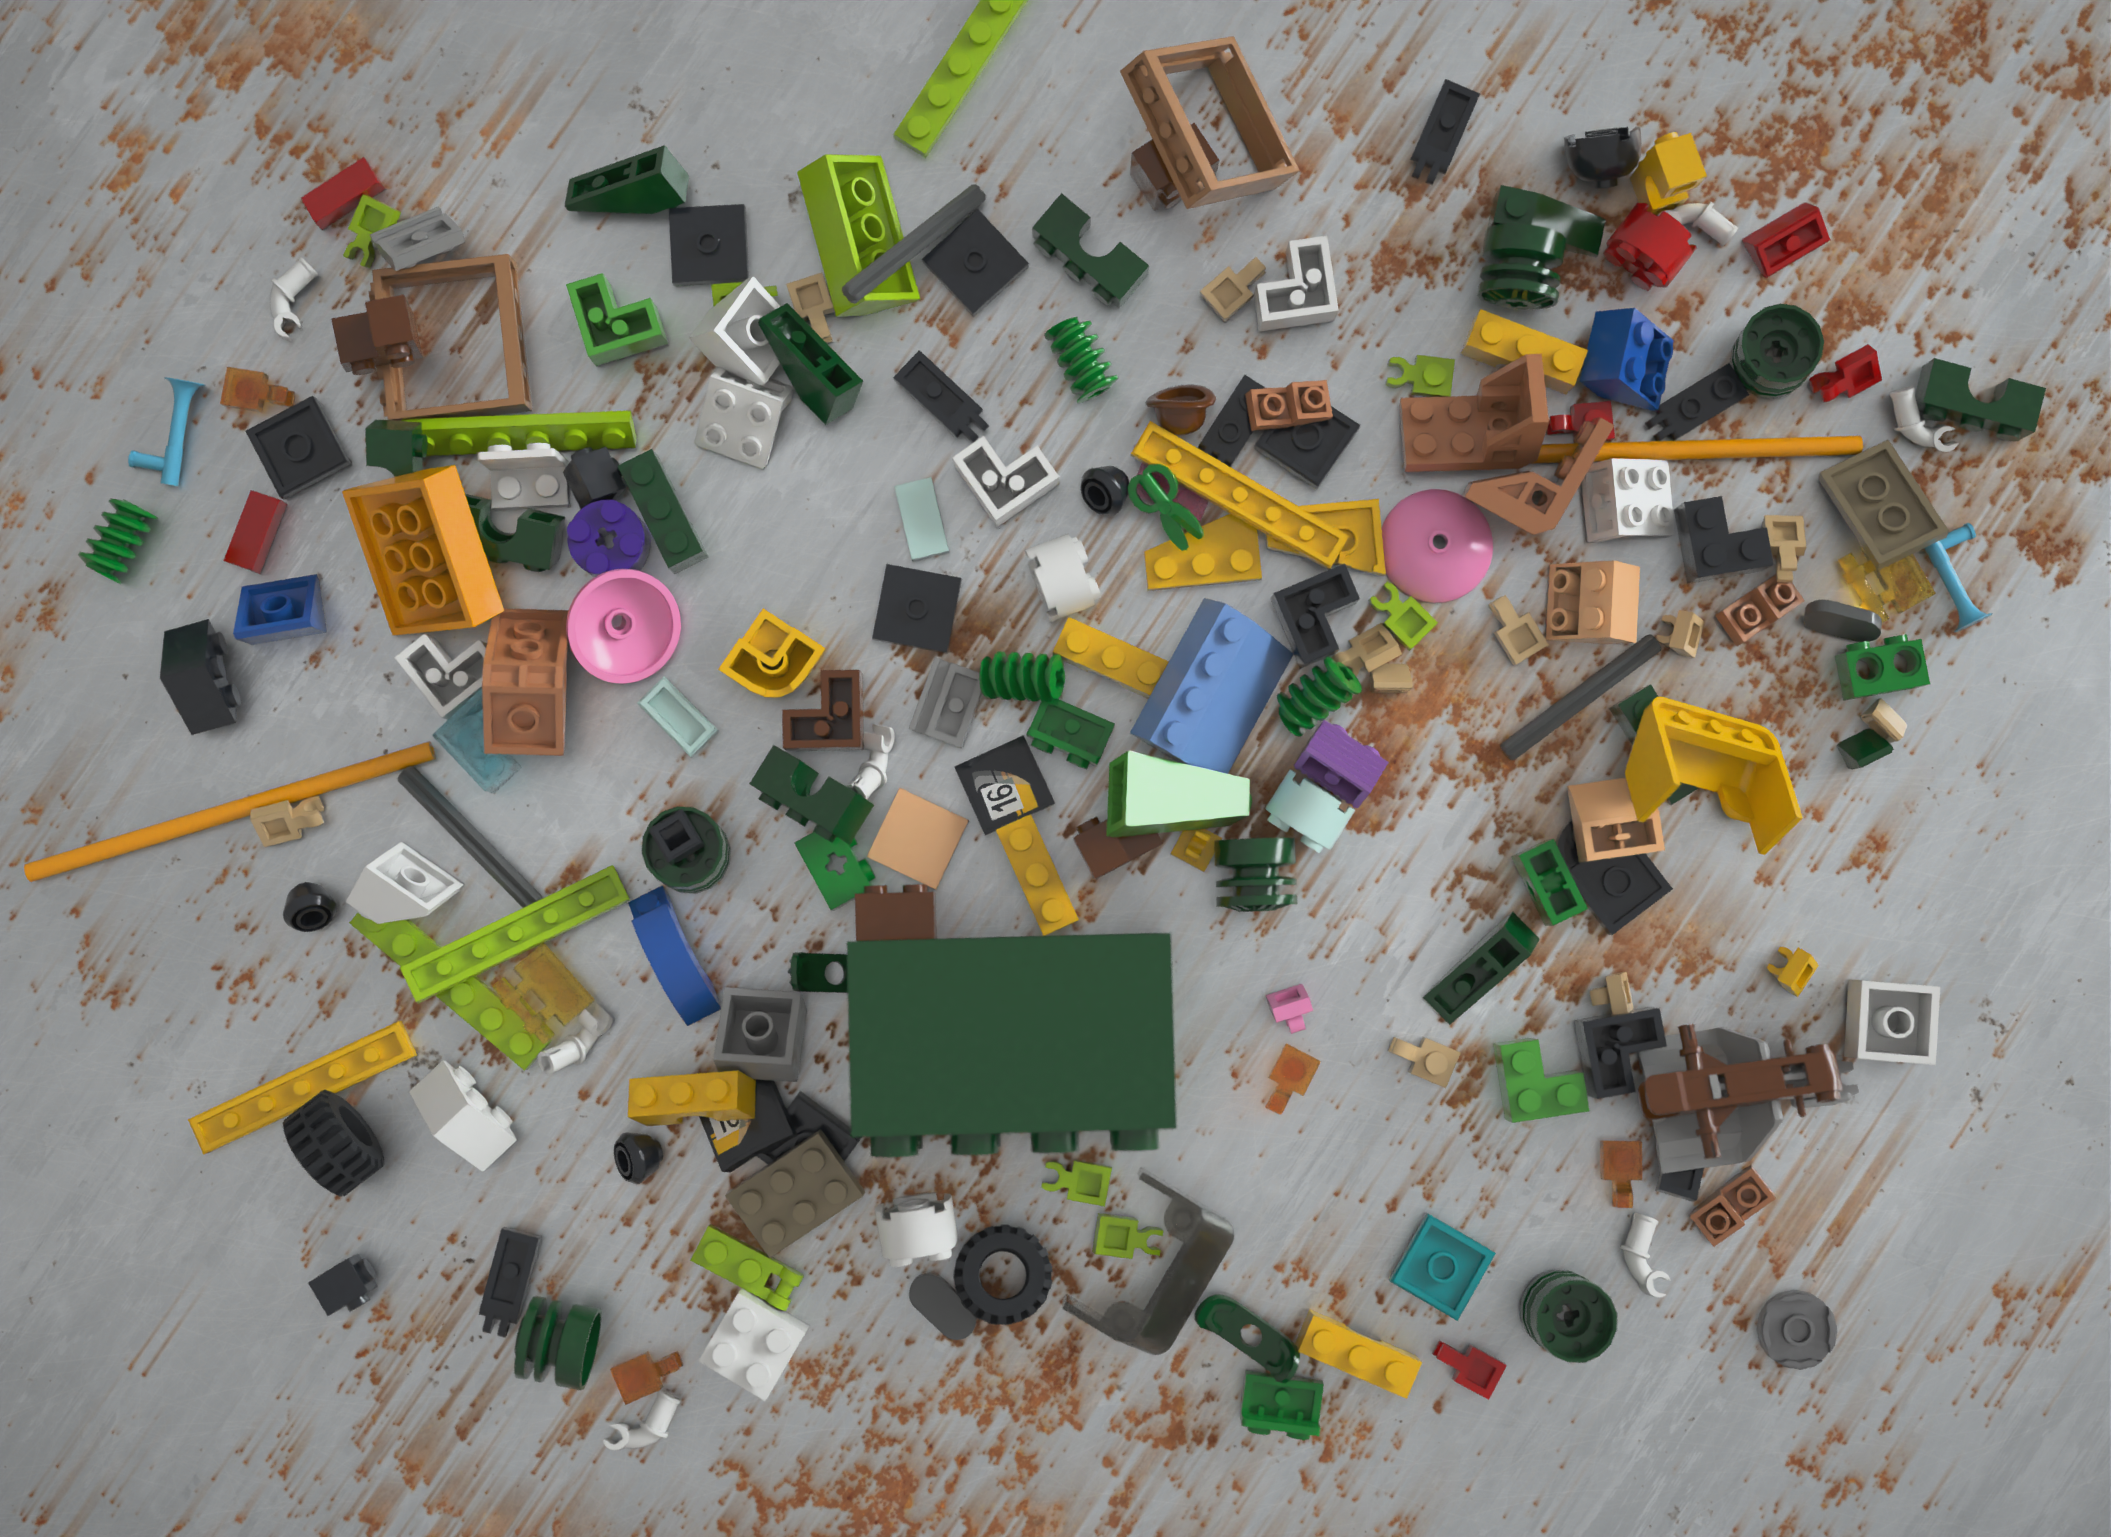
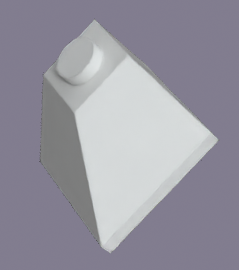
[689,276,781,385]
[346,842,464,924]

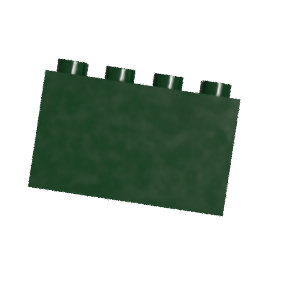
[847,933,1176,1157]

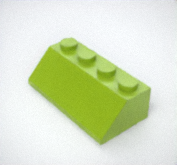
[797,154,920,317]

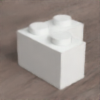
[1254,236,1339,332]
[952,436,1059,527]
[394,634,487,721]
[409,1060,517,1172]

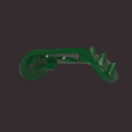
[788,952,848,993]
[1194,1294,1300,1383]

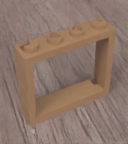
[1120,36,1300,209]
[368,254,532,421]

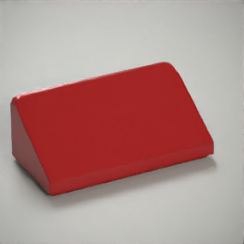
[301,157,385,230]
[1742,203,1830,278]
[223,490,287,574]

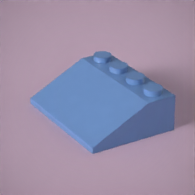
[1130,598,1293,774]

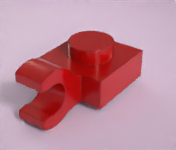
[1809,344,1882,402]
[1546,401,1615,443]
[1432,1340,1507,1400]

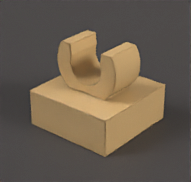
[1656,610,1705,658]
[1590,971,1634,1015]

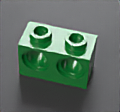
[1835,634,1930,701]

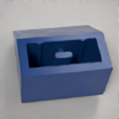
[1579,308,1674,411]

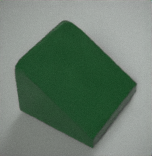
[1837,729,1894,770]

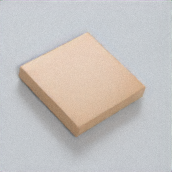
[867,788,969,890]

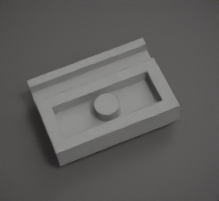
[370,206,465,271]
[909,657,982,748]

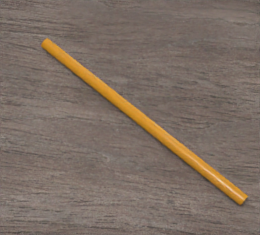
[1531,436,1863,464]
[24,741,436,882]

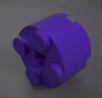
[567,500,651,577]

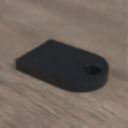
[1556,819,1673,935]

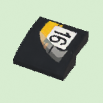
[954,735,1055,836]
[699,1079,797,1173]

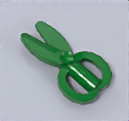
[1128,464,1204,551]

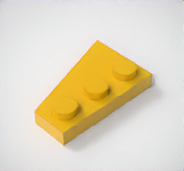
[1265,499,1386,576]
[1144,514,1262,591]

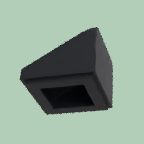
[648,809,705,865]

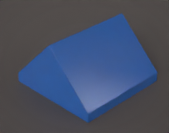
[233,574,327,645]

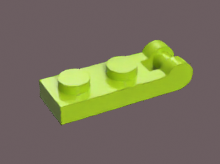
[690,1224,804,1311]

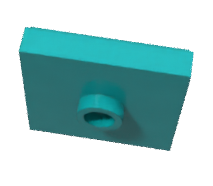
[1389,1213,1496,1321]

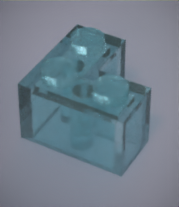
[432,688,522,794]

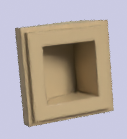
[1370,663,1413,693]
[1861,698,1907,743]

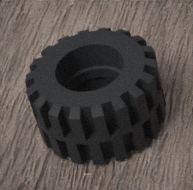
[283,1090,384,1197]
[953,1225,1053,1325]

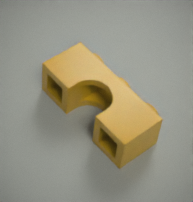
[1630,132,1707,216]
[1460,309,1588,395]
[1053,617,1169,699]
[996,814,1079,936]
[628,1070,756,1126]
[1295,1309,1422,1399]

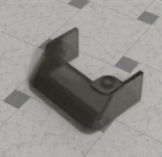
[1062,1167,1234,1355]

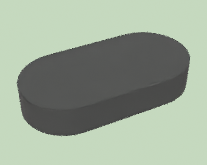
[1804,599,1882,642]
[909,1273,977,1340]

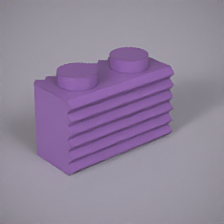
[1294,719,1389,808]

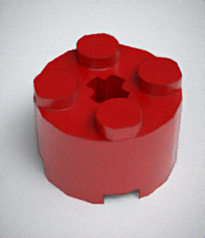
[1603,203,1697,291]

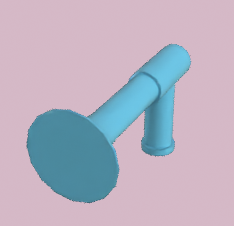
[128,377,206,486]
[1924,523,1992,632]

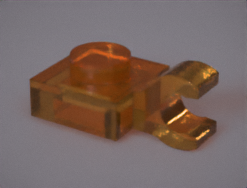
[220,367,295,412]
[1265,1044,1321,1115]
[1600,1140,1642,1208]
[610,1351,684,1405]

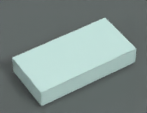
[894,477,949,561]
[637,676,719,758]

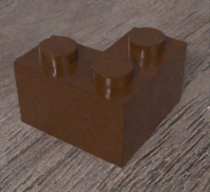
[1130,123,1219,211]
[331,294,423,375]
[782,670,864,751]
[1073,817,1163,880]
[855,884,937,941]

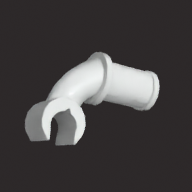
[1658,202,1739,247]
[270,257,318,341]
[1889,387,1959,452]
[846,724,895,799]
[538,1003,613,1075]
[1620,1213,1671,1298]
[602,1390,682,1451]

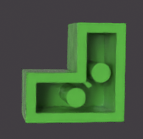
[566,273,668,366]
[1493,1038,1590,1123]

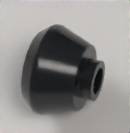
[1081,466,1129,516]
[283,882,337,932]
[614,1132,663,1185]

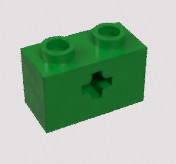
[794,832,876,911]
[1511,839,1588,926]

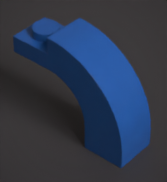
[628,885,721,1026]

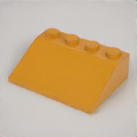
[342,465,504,636]

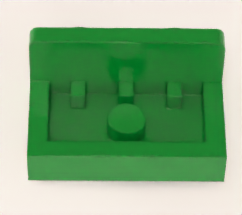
[1026,699,1115,770]
[1240,1371,1324,1440]

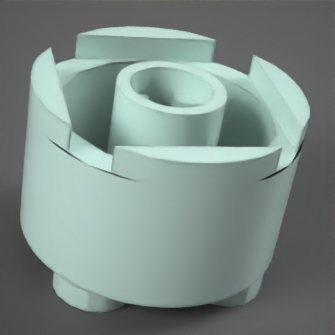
[1265,769,1355,853]

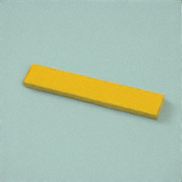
[1131,421,1349,570]
[188,1021,417,1155]

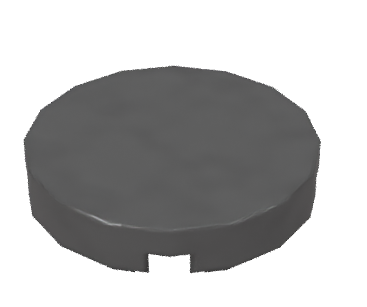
[1756,1290,1838,1370]

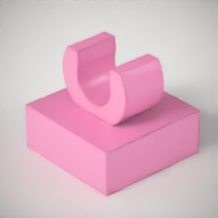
[1266,984,1313,1034]

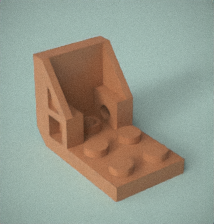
[1399,354,1549,472]
[1462,418,1614,535]
[482,608,569,756]

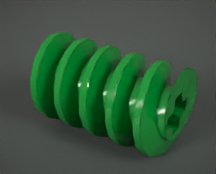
[1044,317,1118,404]
[78,498,158,584]
[979,651,1065,702]
[1277,656,1362,737]

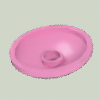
[1381,489,1493,603]
[566,569,681,684]

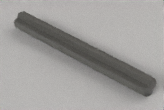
[842,184,986,303]
[1500,634,1662,760]
[397,766,542,908]

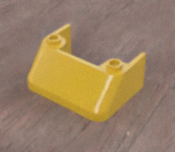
[1625,697,1803,855]

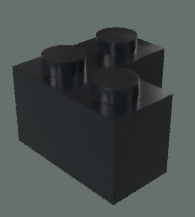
[1674,496,1774,584]
[1270,564,1360,669]
[160,619,241,735]
[1574,1007,1667,1099]

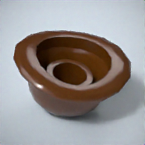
[1145,384,1216,435]

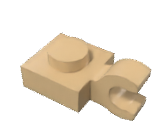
[1200,257,1266,322]
[786,273,835,344]
[1762,515,1806,582]
[1488,595,1549,665]
[1331,623,1402,676]
[250,796,324,847]
[1388,1037,1460,1088]

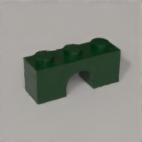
[1032,193,1149,309]
[1915,358,2046,441]
[365,419,428,477]
[618,449,709,574]
[465,494,565,572]
[749,745,874,845]

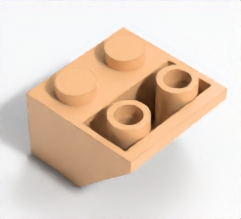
[1546,560,1640,644]
[1567,778,1665,862]

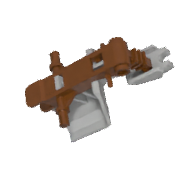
[1637,1024,1859,1174]

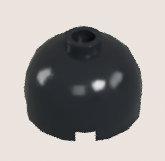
[1564,127,1642,189]

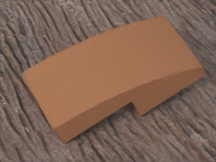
[1245,380,1333,431]
[1715,574,1805,647]
[1689,1165,1776,1247]

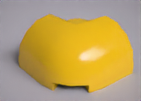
[718,608,826,697]

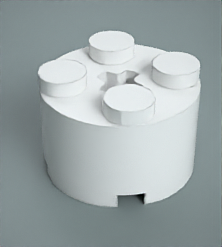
[1025,534,1101,622]
[875,1193,959,1267]

